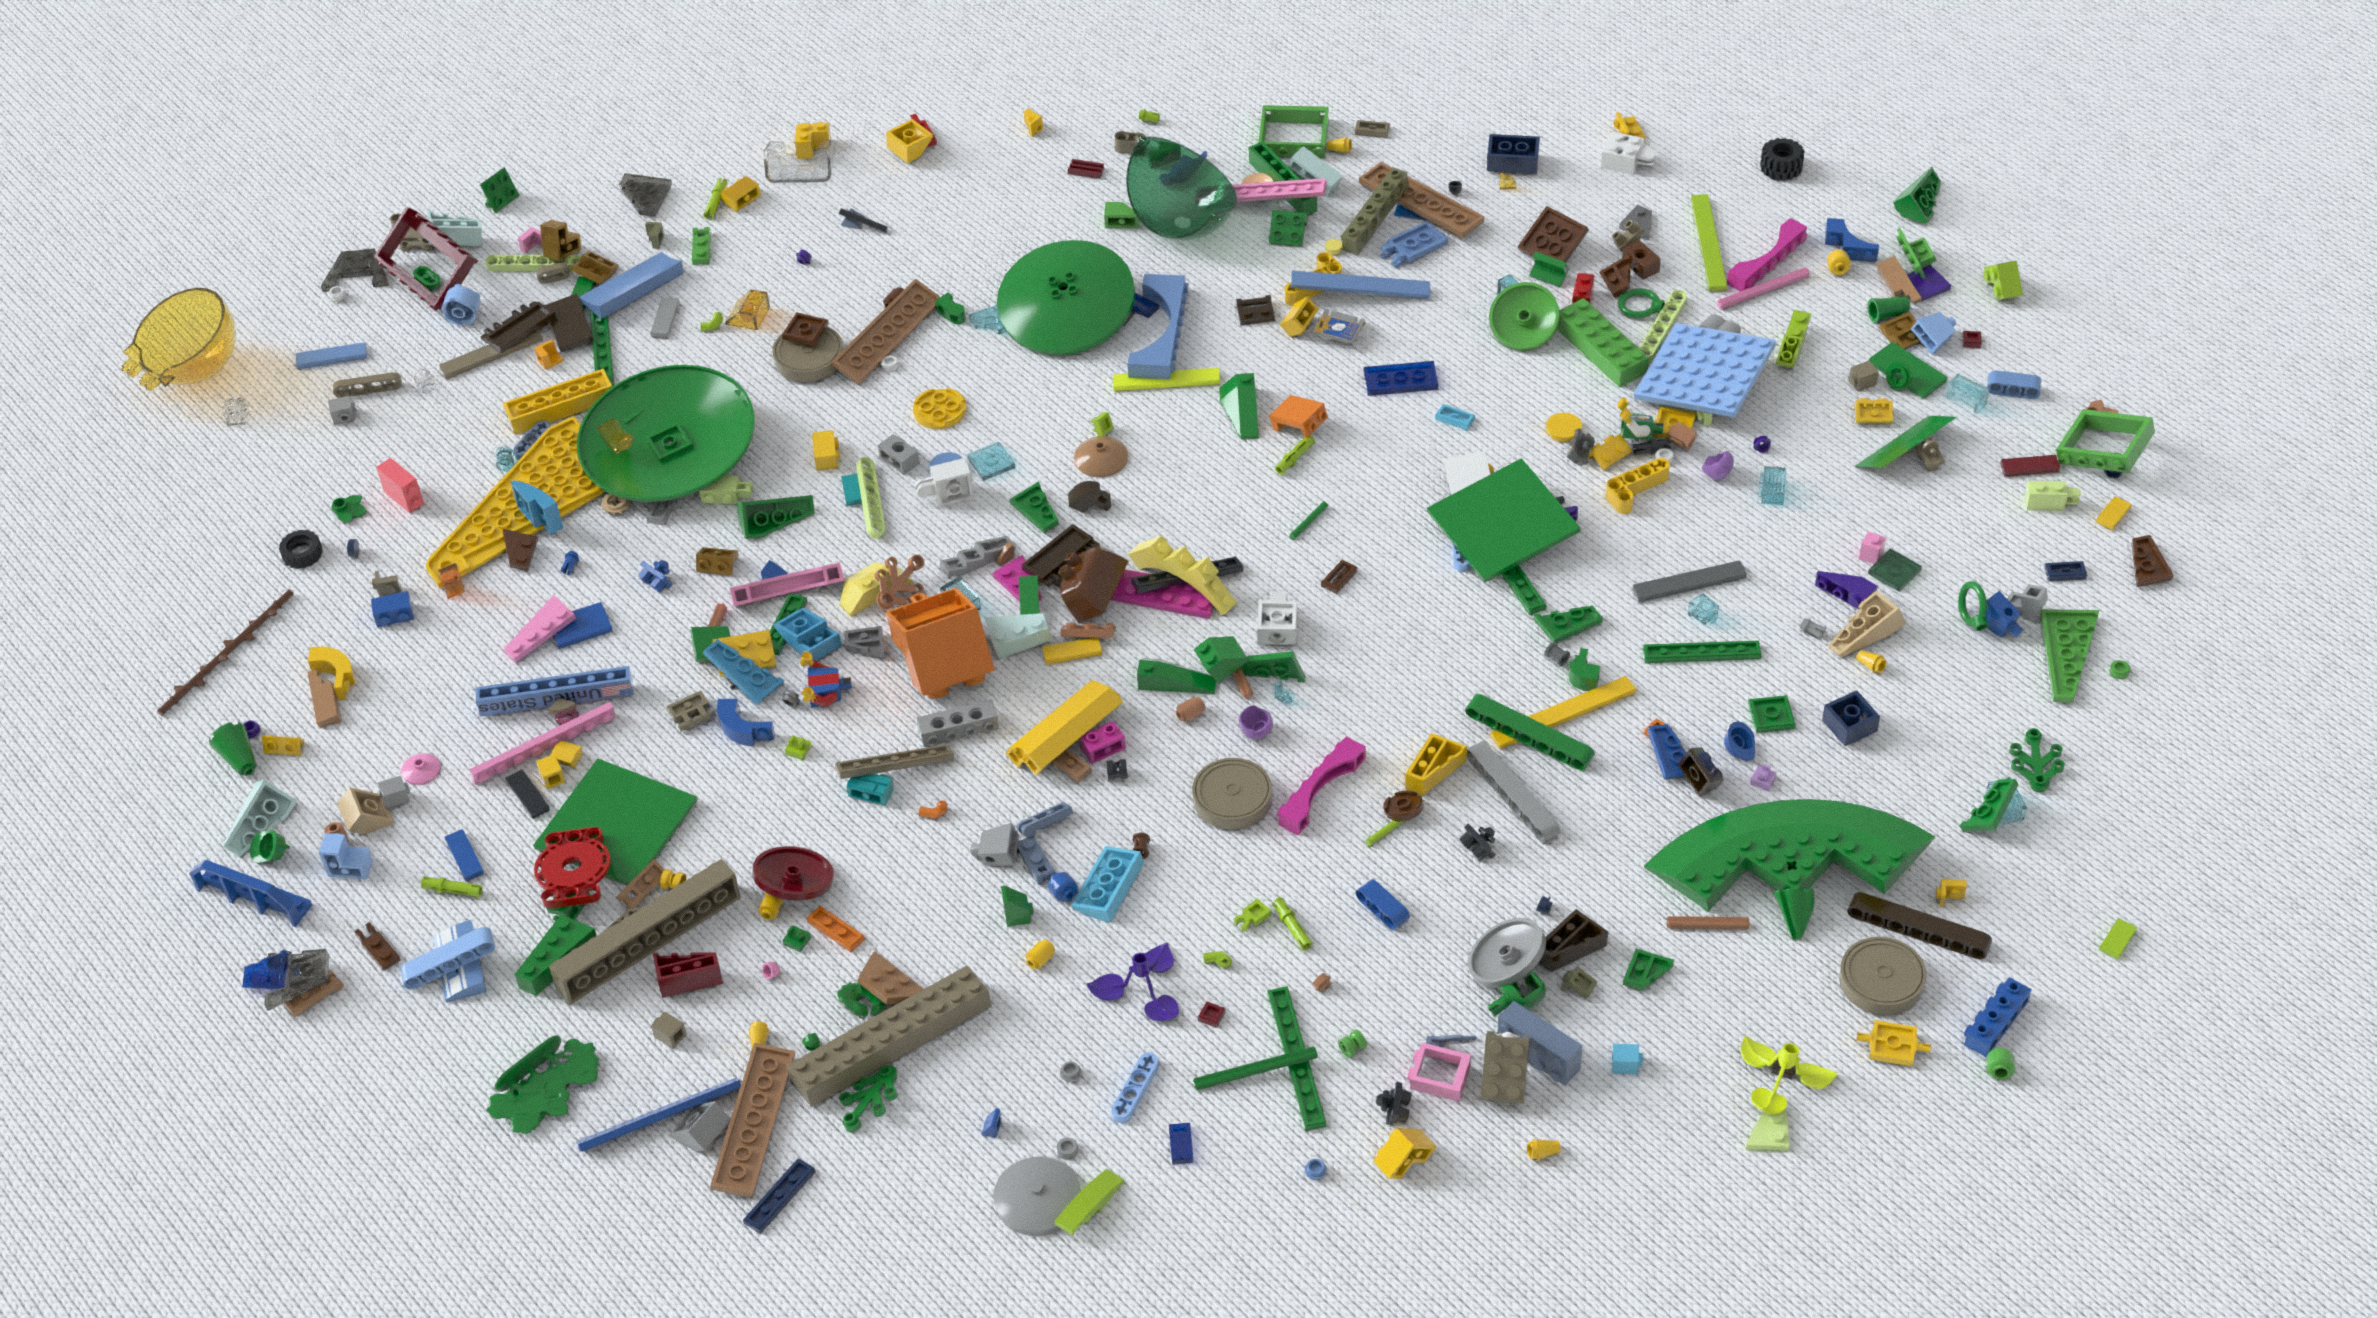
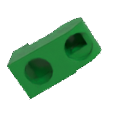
[935,292,966,324]

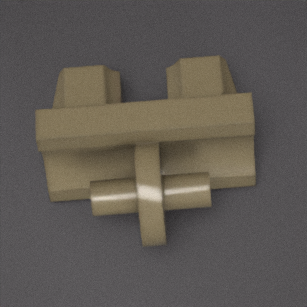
[1612,219,1645,252]
[1914,438,1945,472]

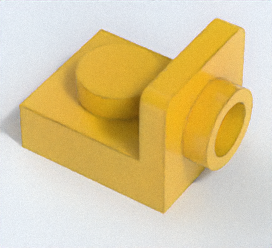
[1023,108,1043,137]
[1935,879,1967,907]

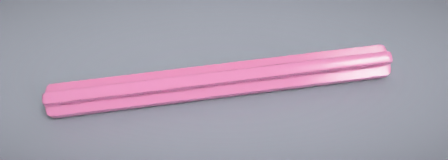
[1717,267,1810,309]

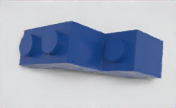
[1825,218,1879,262]

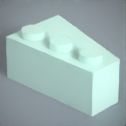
[1288,146,1343,197]
[984,613,1053,659]

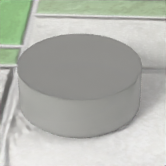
[1056,1137,1078,1160]

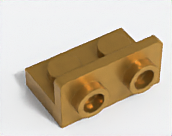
[696,547,738,575]

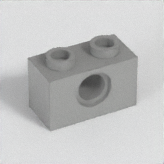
[877,434,920,475]

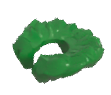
[837,982,886,1020]

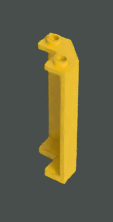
[1005,680,1123,776]

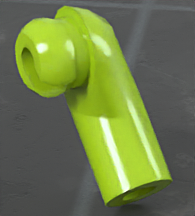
[700,312,723,331]
[1203,951,1232,969]

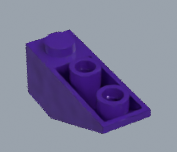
[1815,571,1878,609]

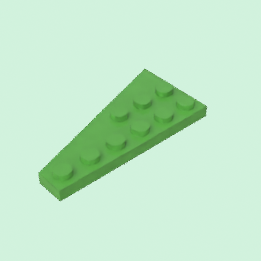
[2040,609,2100,702]

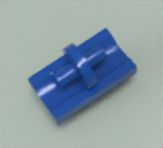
[638,560,673,592]

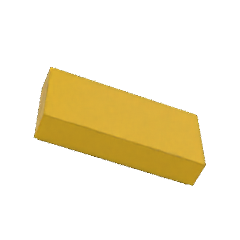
[2096,496,2132,530]

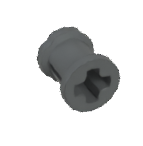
[1544,642,1570,666]

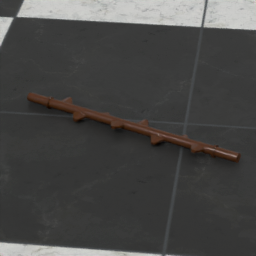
[157,589,294,716]

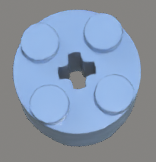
[441,284,480,326]

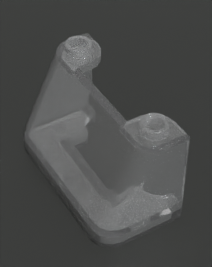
[763,140,835,183]

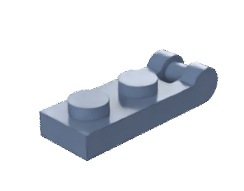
[1016,802,1074,837]
[1017,836,1056,884]

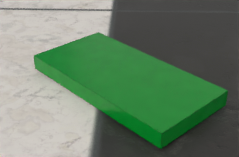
[1869,342,1948,399]

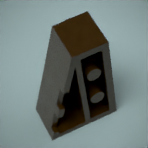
[1538,909,1608,972]

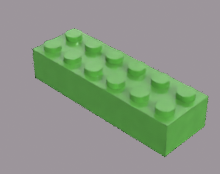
[1557,298,1649,388]

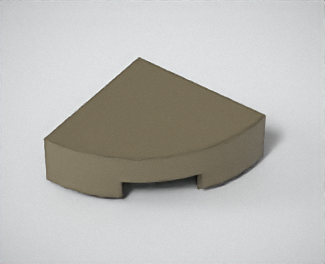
[548,698,576,715]

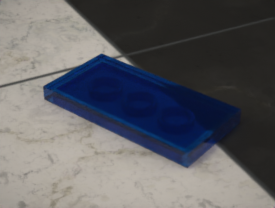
[1363,361,1438,396]

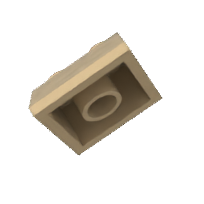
[337,787,394,835]

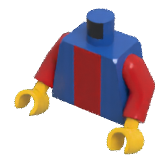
[800,651,852,708]

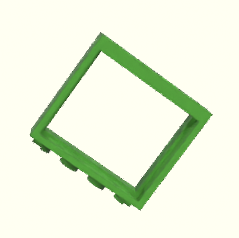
[1258,105,1329,158]
[2056,409,2155,473]

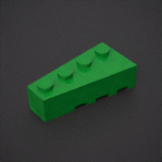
[514,915,597,996]

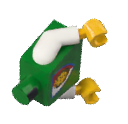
[1617,397,1664,440]

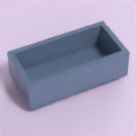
[1498,1001,1583,1086]

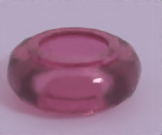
[555,709,579,726]

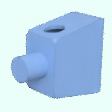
[1911,312,1956,354]

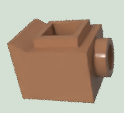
[1667,422,1697,452]

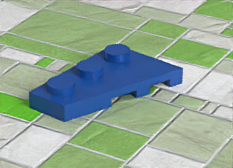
[1647,724,1686,780]

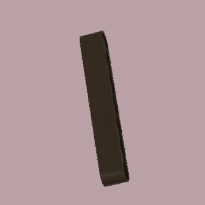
[1847,892,1992,960]

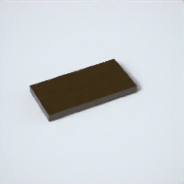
[545,293,594,352]

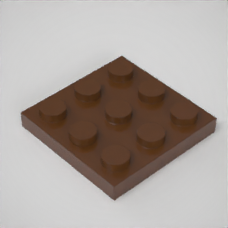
[1517,206,1589,262]

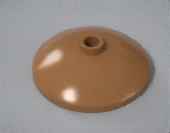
[1074,436,1128,477]

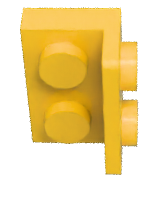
[1613,112,1645,142]
[1854,398,1893,424]

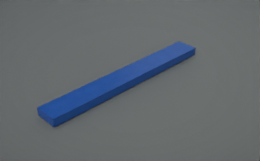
[576,1077,741,1152]

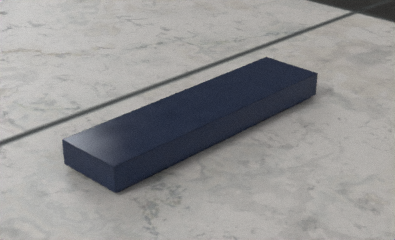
[743,1158,816,1234]

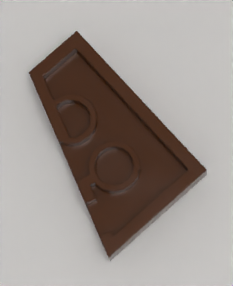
[2131,535,2174,587]

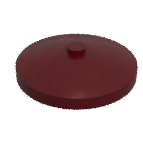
[752,846,834,901]

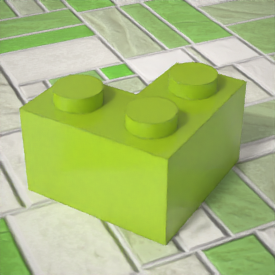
[1983,260,2023,300]

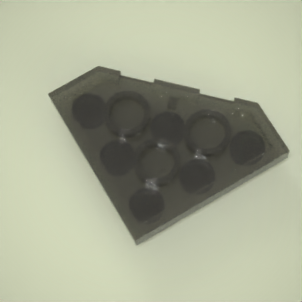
[619,173,672,217]

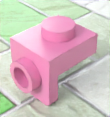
[518,227,542,253]

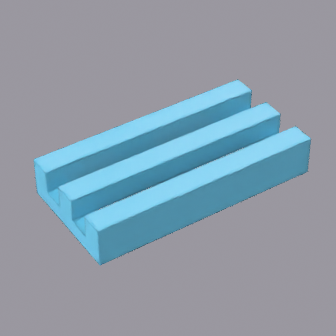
[1435,404,1475,431]

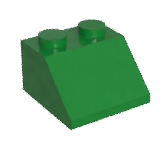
[1194,636,1249,684]

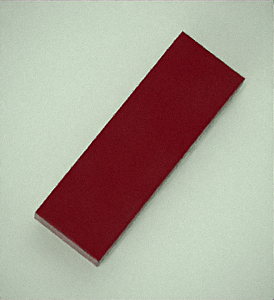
[2000,455,2060,477]

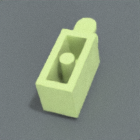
[699,475,754,504]
[2025,481,2081,510]

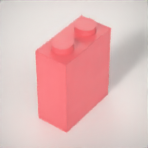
[376,458,424,513]

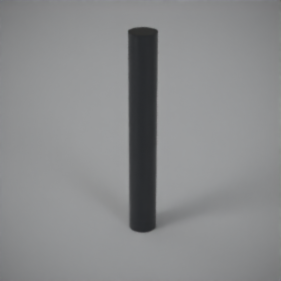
[839,208,888,233]

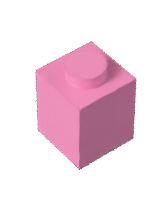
[1859,531,1886,565]

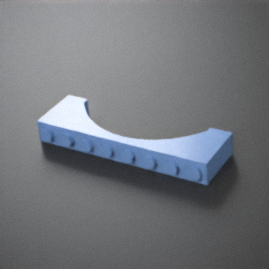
[1127,274,1189,379]

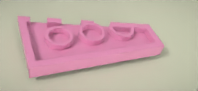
[504,595,576,663]

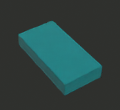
[841,473,862,506]

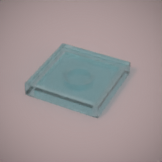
[967,442,1016,481]

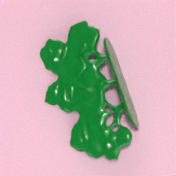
[486,1035,599,1134]

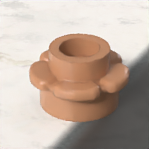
[1313,973,1332,992]

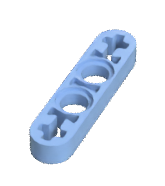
[1112,1052,1159,1124]

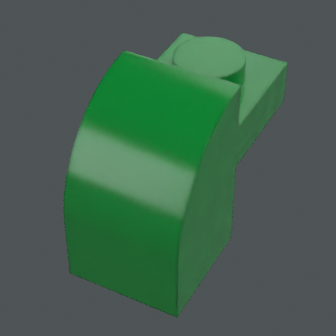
[1568,648,1600,691]

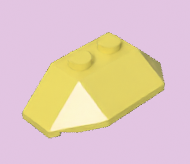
[840,562,913,617]

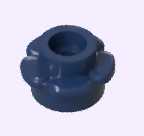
[1536,895,1553,915]

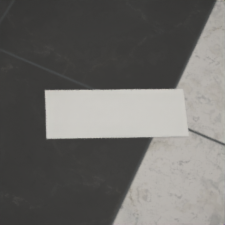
[1443,451,1490,495]

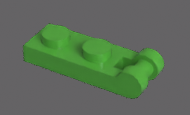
[692,227,711,265]

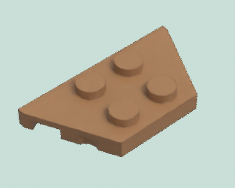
[858,951,923,1005]

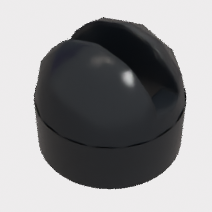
[1448,181,1462,195]

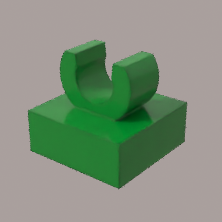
[782,925,812,952]

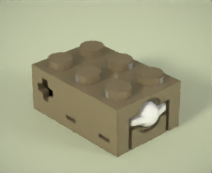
[1481,1031,1530,1104]

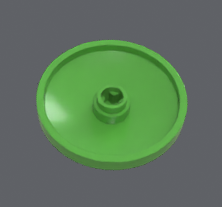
[1489,282,1560,351]

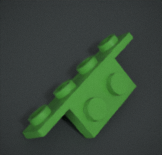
[1896,228,1936,279]

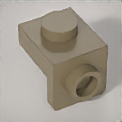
[372,571,401,596]

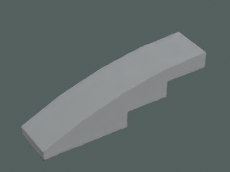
[939,536,1016,577]

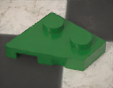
[1623,948,1674,991]

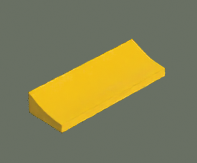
[503,369,612,435]

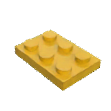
[713,630,776,677]

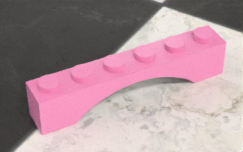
[729,562,844,606]

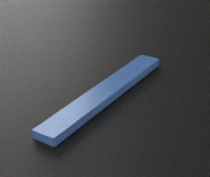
[1291,270,1430,299]

